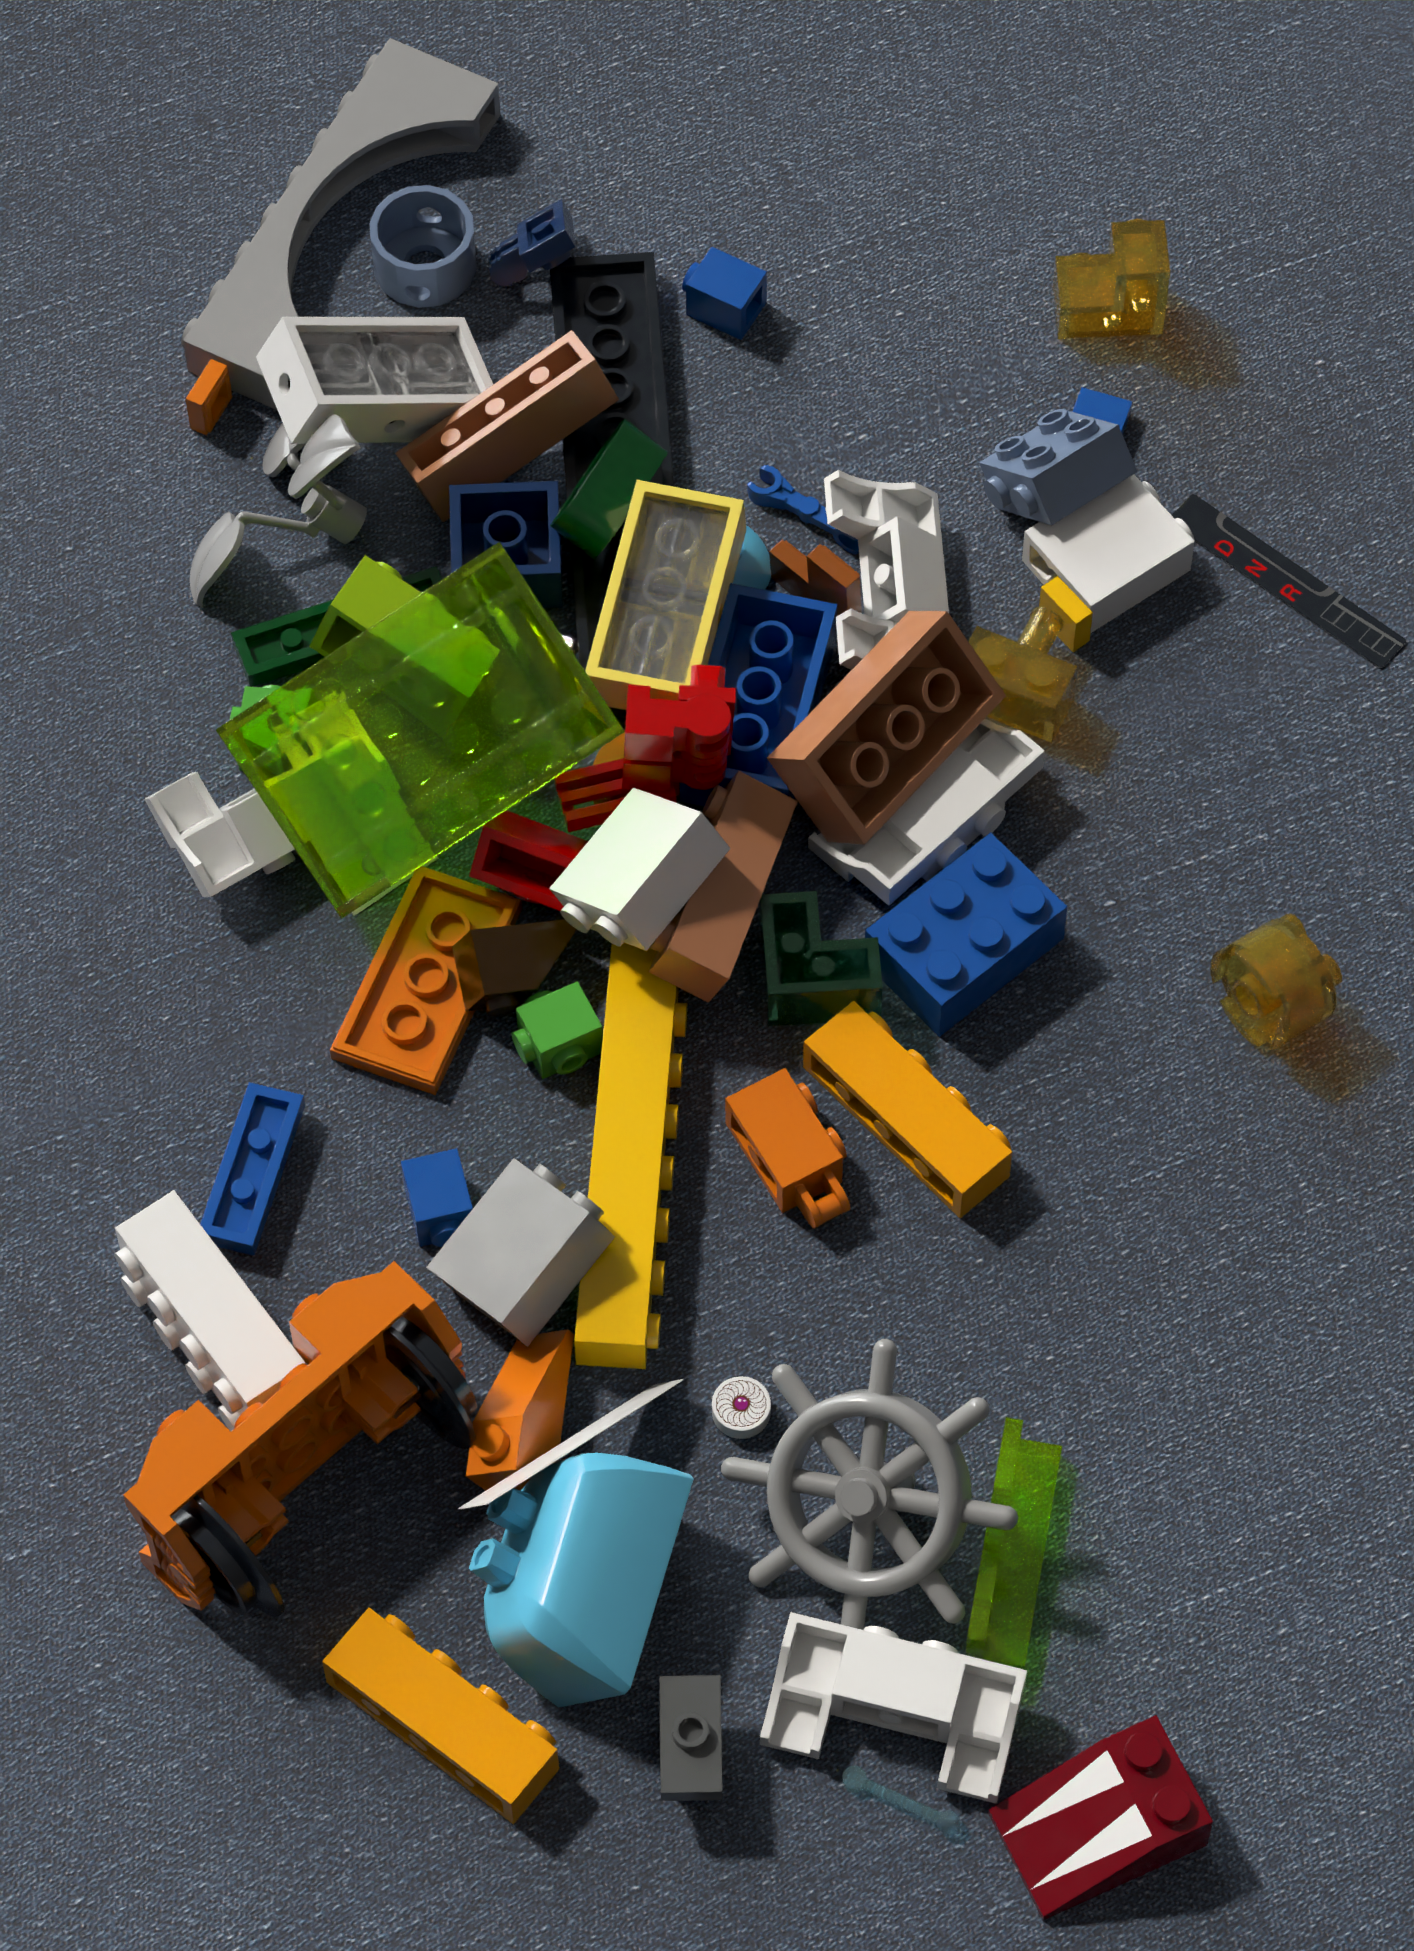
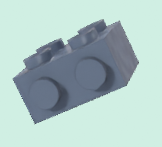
[979,409,1138,526]

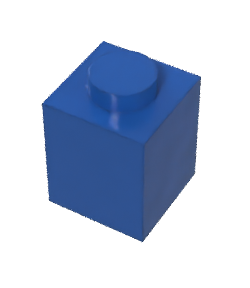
[682,247,767,340]
[401,1148,473,1247]

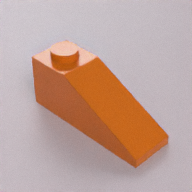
[466,1330,574,1491]

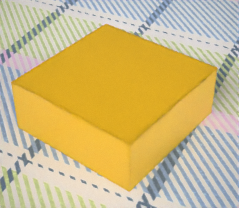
[1038,576,1093,652]

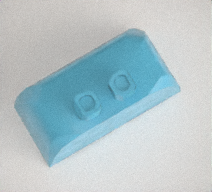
[469,1453,694,1708]

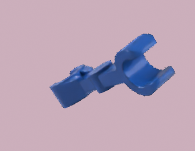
[747,465,859,554]

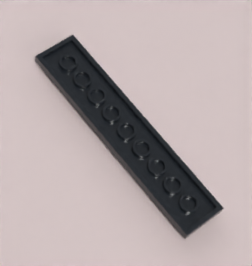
[550,252,674,720]

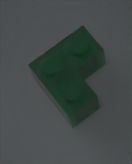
[760,891,883,1026]

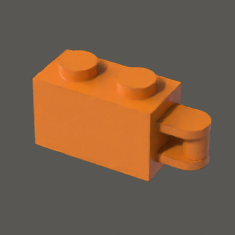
[725,1068,851,1228]

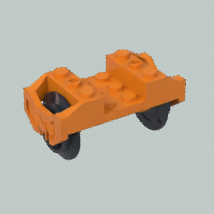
[123,1261,477,1617]

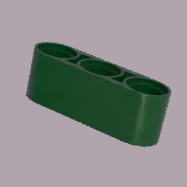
[550,419,668,559]

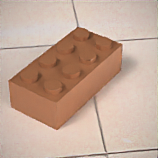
[767,611,1006,845]

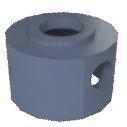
[369,185,477,308]

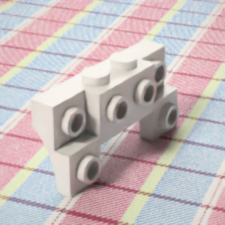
[824,470,949,670]
[145,693,401,897]
[808,718,1045,905]
[760,1612,1027,1804]

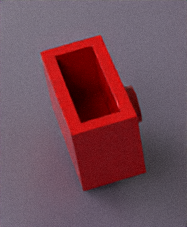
[469,810,588,911]

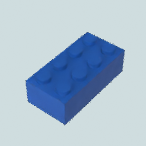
[679,583,837,806]

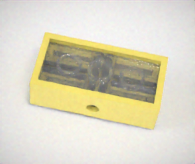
[584,480,746,710]

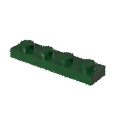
[231,566,456,687]

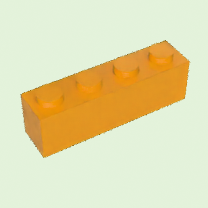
[803,1001,1012,1218]
[322,1607,559,1824]

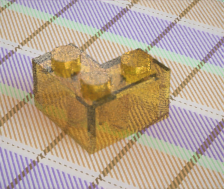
[1053,219,1170,339]

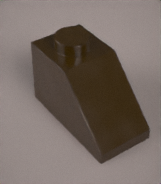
[452,919,577,1016]

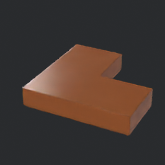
[769,539,862,616]

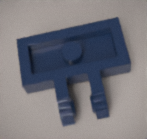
[488,199,576,288]

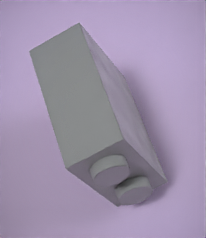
[426,1158,615,1347]

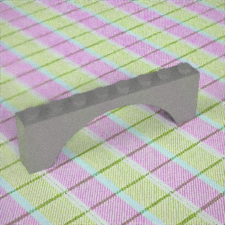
[181,38,501,410]

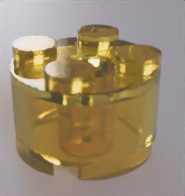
[1210,913,1342,1050]

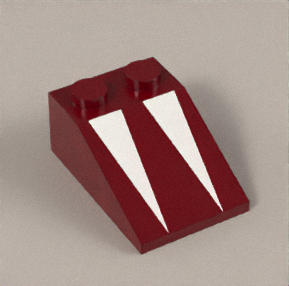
[988,1715,1213,1920]

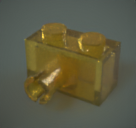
[968,607,1078,743]

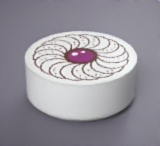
[712,1376,771,1439]

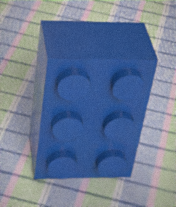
[864,832,1068,1037]

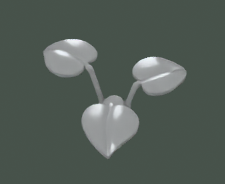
[190,414,367,608]

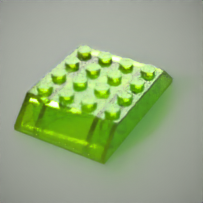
[216,542,625,919]

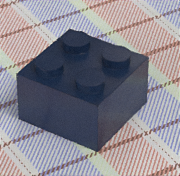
[449,481,563,612]

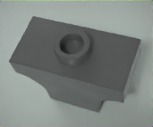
[659,1675,723,1801]

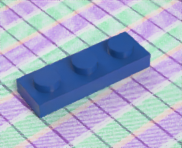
[200,1082,305,1256]

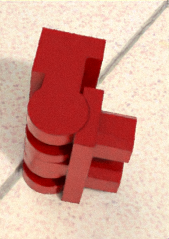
[622,665,736,792]

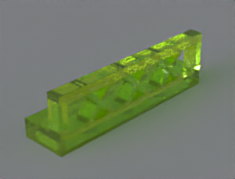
[965,1417,1062,1670]

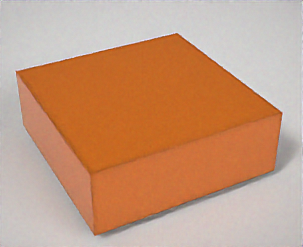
[185,359,233,435]

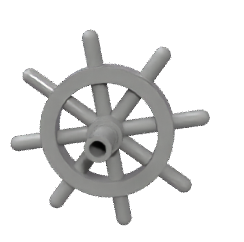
[721,1339,1018,1630]

